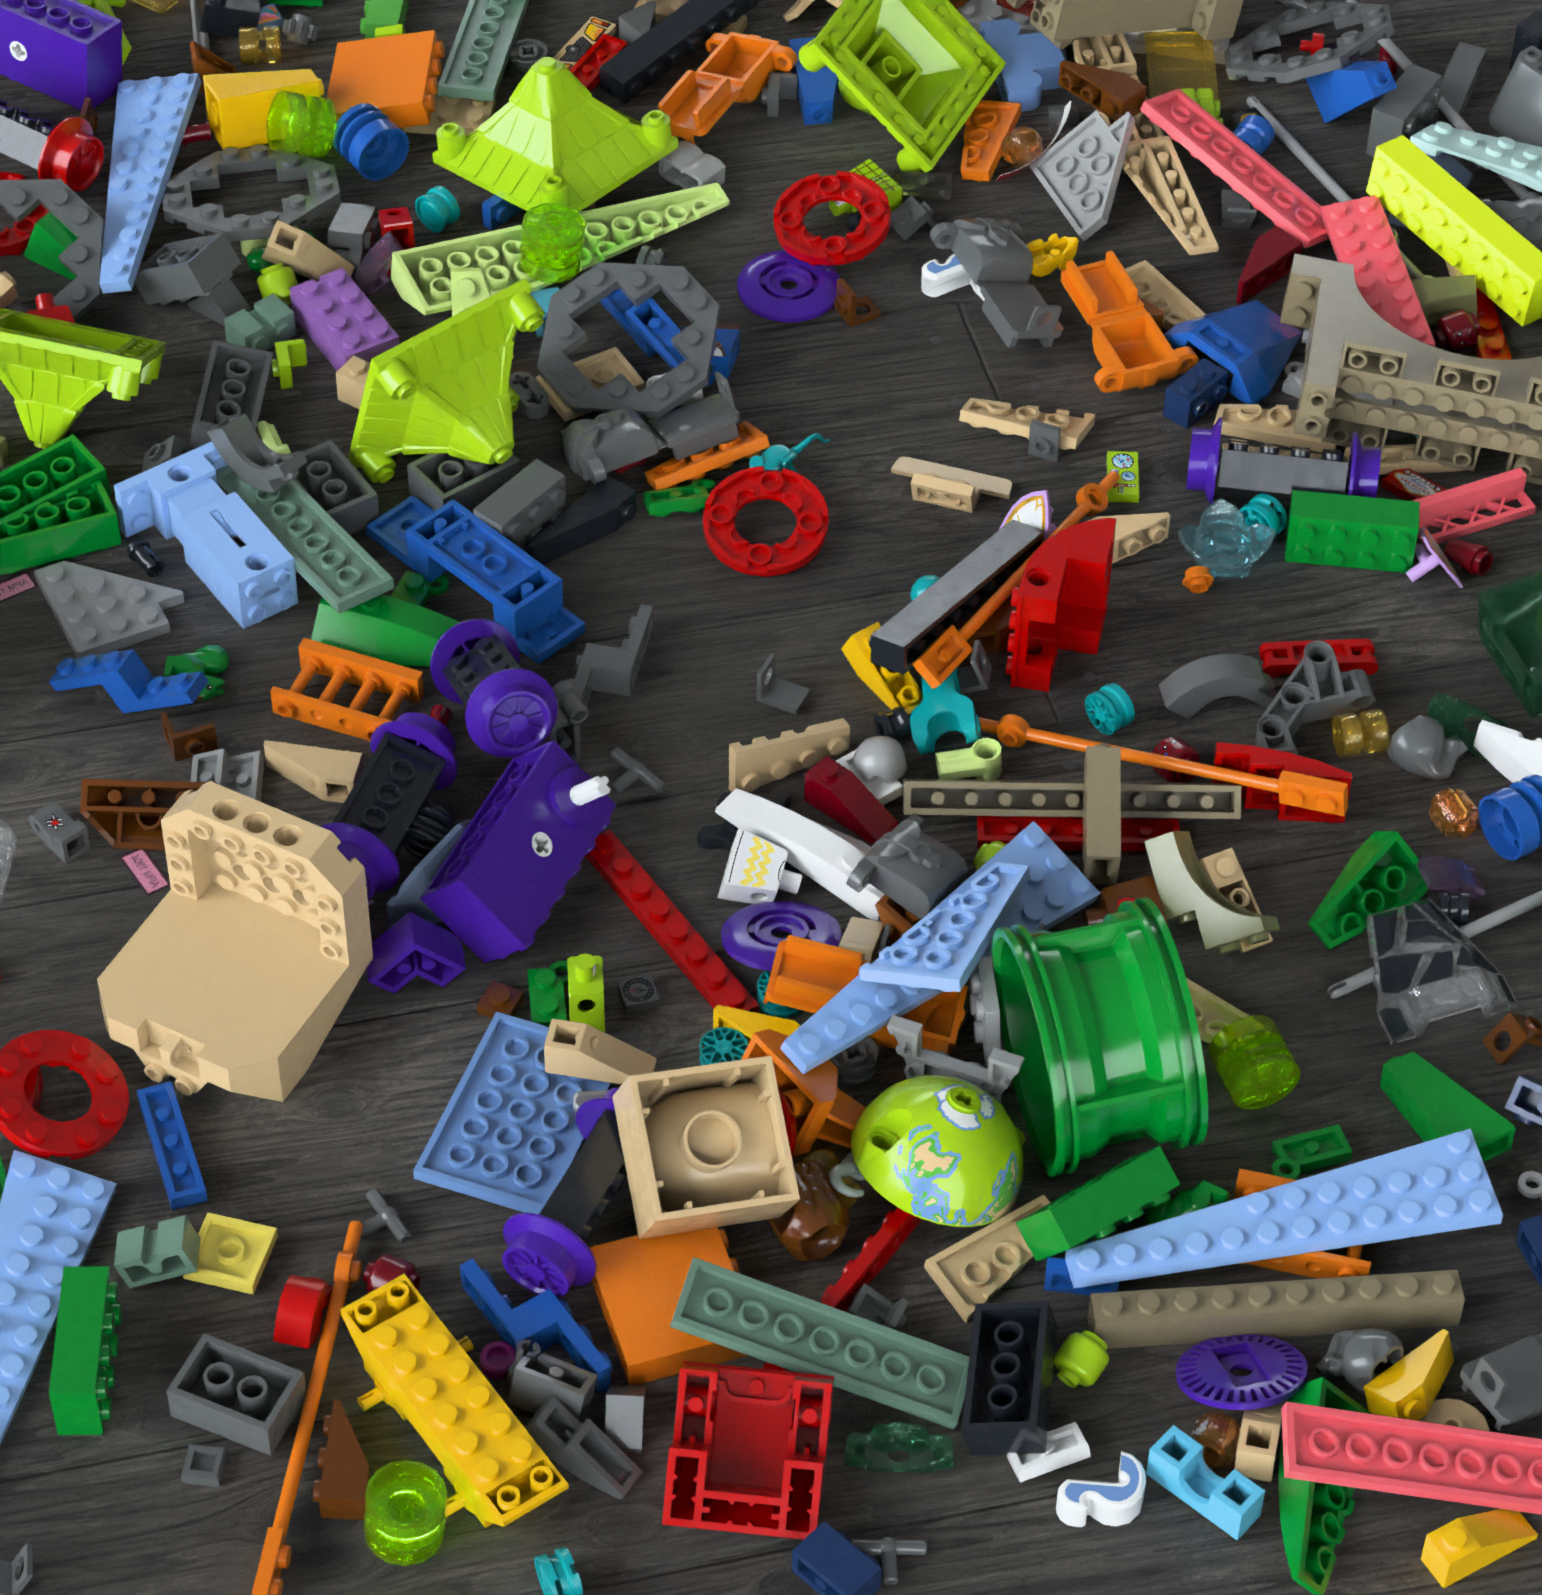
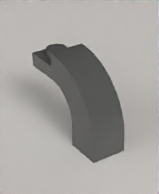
[207,413,307,492]
[1159,654,1277,719]

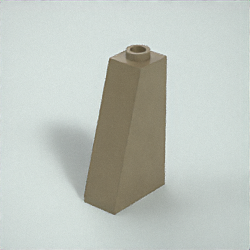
[1082,744,1121,886]

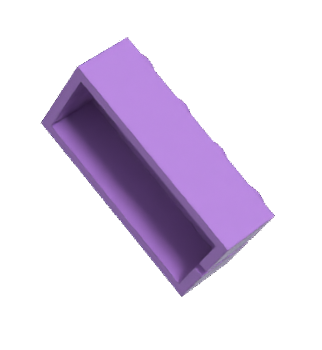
[289,268,400,371]

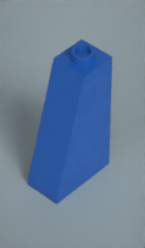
[789,37,839,125]
[1305,61,1397,123]

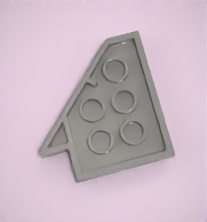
[1029,110,1135,241]
[34,561,184,658]

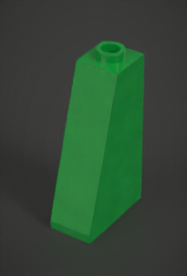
[1379,1051,1516,1162]

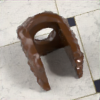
[768,1161,851,1261]

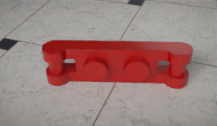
[1259,639,1379,679]

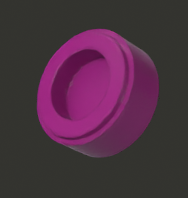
[479,1341,516,1380]

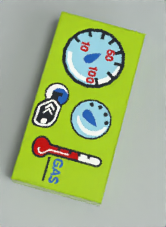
[1106,451,1139,503]

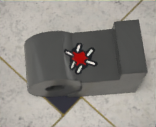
[29,801,91,864]

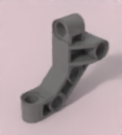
[1255,640,1376,755]

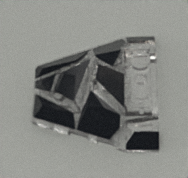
[1366,898,1518,1045]

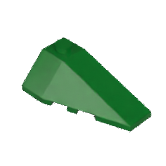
[1307,831,1436,949]

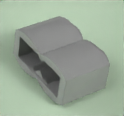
[659,141,725,189]

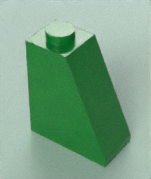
[24,212,103,281]

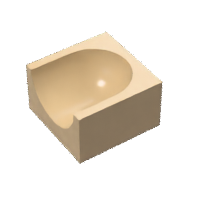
[612,1055,800,1239]

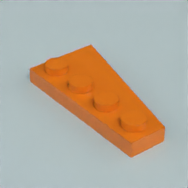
[961,100,1022,182]
[644,421,770,490]

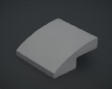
[190,748,265,802]

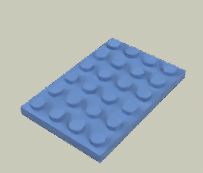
[413,1012,615,1214]

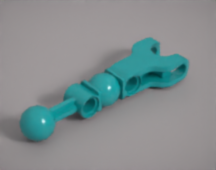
[910,575,982,755]

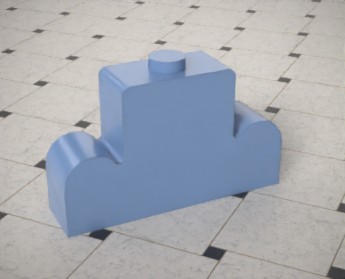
[980,19,1067,112]

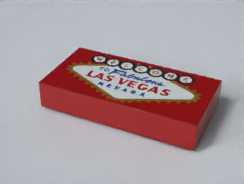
[1381,469,1447,501]

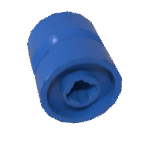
[1232,115,1275,156]

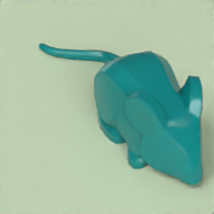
[749,433,831,472]

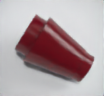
[1445,539,1494,576]

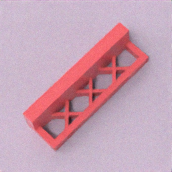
[1412,467,1536,547]

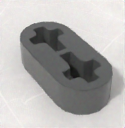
[509,371,549,419]

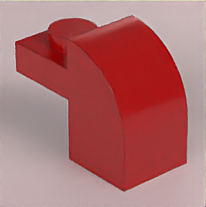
[273,1275,333,1349]

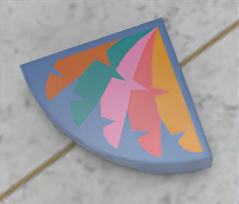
[256,3,283,33]

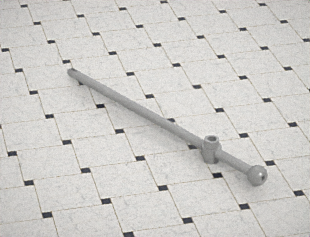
[1346,0,1541,200]
[1246,96,1435,279]
[1327,890,1542,999]

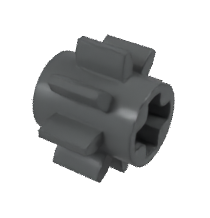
[282,14,318,47]

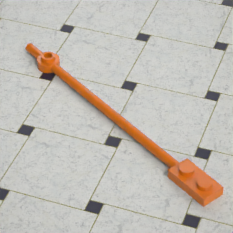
[912,471,1120,689]
[979,714,1348,817]
[251,1221,364,1595]

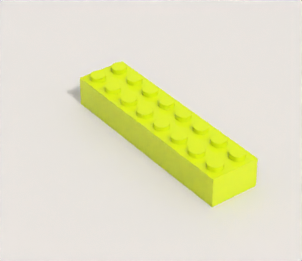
[1366,135,1542,327]

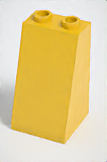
[203,69,325,149]

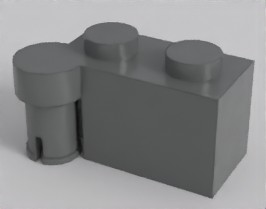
[328,202,380,272]
[538,680,589,763]
[506,1340,598,1422]

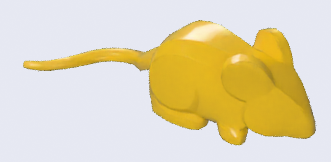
[1027,233,1079,277]

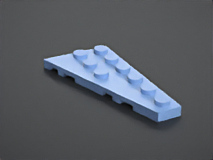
[859,862,1030,992]

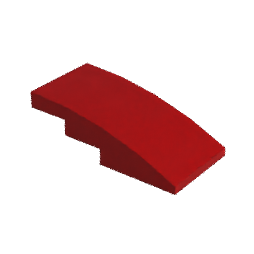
[1211,742,1352,823]

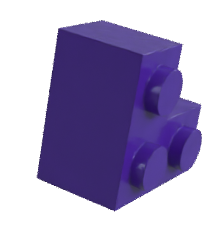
[366,912,466,994]

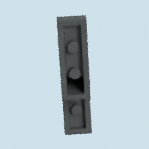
[569,604,654,724]

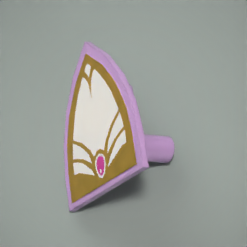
[1000,490,1057,541]
[1406,526,1463,588]

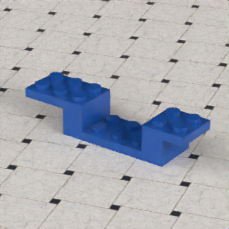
[366,495,586,665]

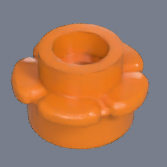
[1182,566,1214,593]

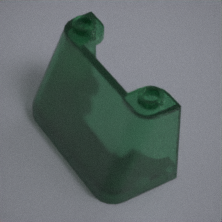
[1477,571,1542,718]

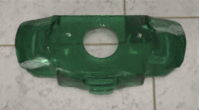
[1427,693,1511,757]
[843,1422,955,1473]

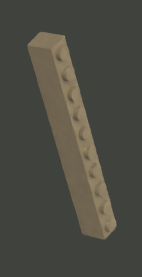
[903,779,1241,819]
[1087,1270,1465,1349]

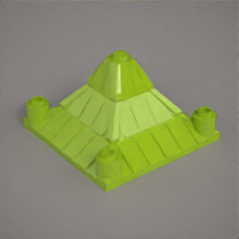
[799,0,1006,176]
[432,57,679,226]
[348,278,545,483]
[0,308,167,449]

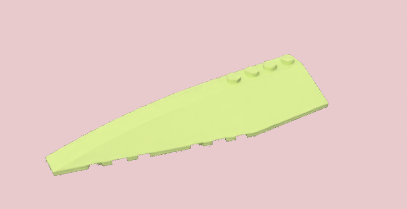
[391,182,730,316]

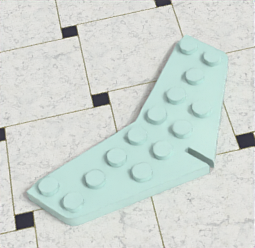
[1410,122,1542,193]

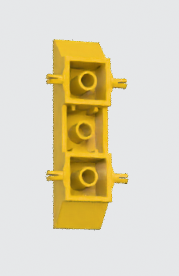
[340,1274,569,1528]

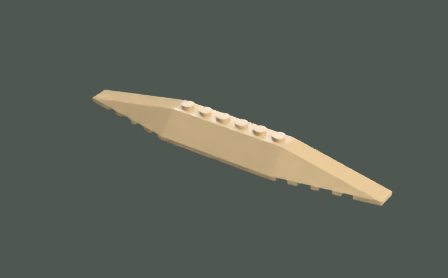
[1073,34,1219,255]

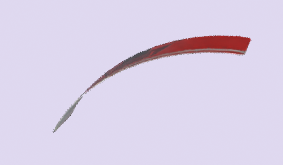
[996,101,1071,181]

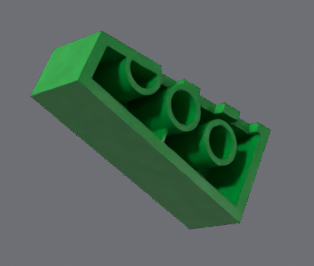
[0,479,121,575]

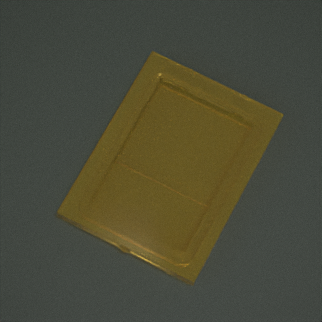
[1144,32,1219,100]

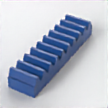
[136,1081,208,1211]

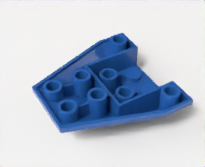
[1163,300,1302,404]

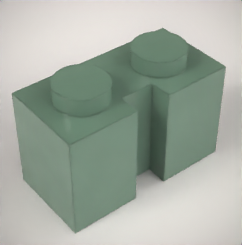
[224,294,297,351]
[114,1215,201,1289]

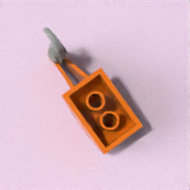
[741,1029,900,1197]

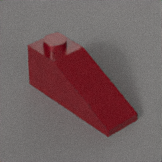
[1236,226,1303,305]
[804,756,899,845]

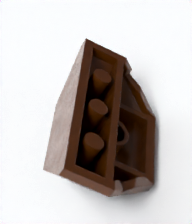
[80,779,218,851]

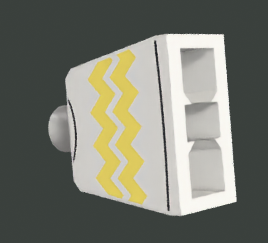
[717,828,802,904]

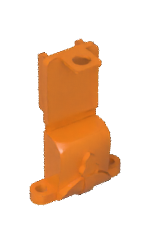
[658,31,797,145]
[1061,251,1199,393]
[763,935,968,1055]

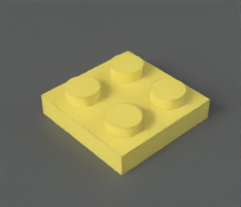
[183,1212,278,1295]

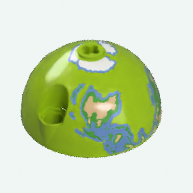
[851,1074,1025,1227]

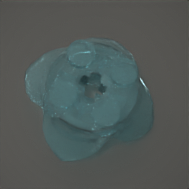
[1178,497,1276,578]

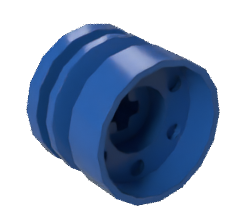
[332,103,409,181]
[1478,774,1542,860]

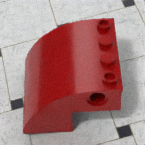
[1005,518,1117,692]
[662,1361,835,1540]

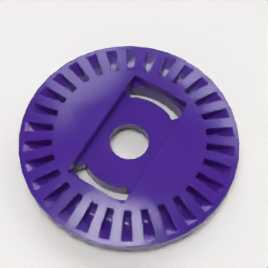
[737,250,840,322]
[721,900,842,971]
[1175,1334,1308,1410]

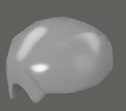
[854,736,907,783]

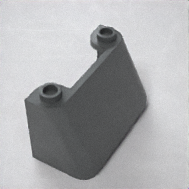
[1489,45,1542,147]

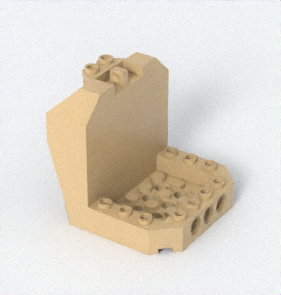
[97,781,373,1102]

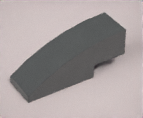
[1436,42,1487,123]
[524,1397,643,1499]

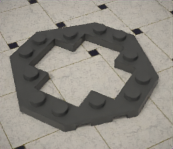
[1224,1,1395,83]
[162,144,341,242]
[0,179,103,322]
[537,262,721,419]

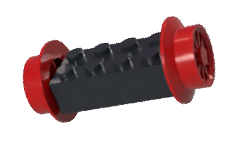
[0,99,104,192]

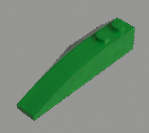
[311,594,460,671]
[1278,1377,1371,1595]

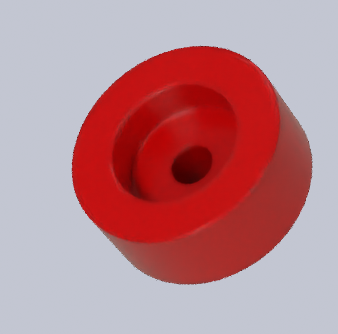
[1300,32,1324,55]

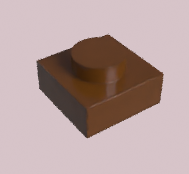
[477,980,524,1019]

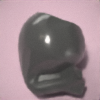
[1387,714,1468,780]
[1315,1328,1405,1395]

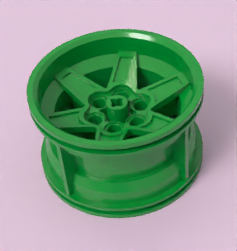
[992,897,1208,1177]

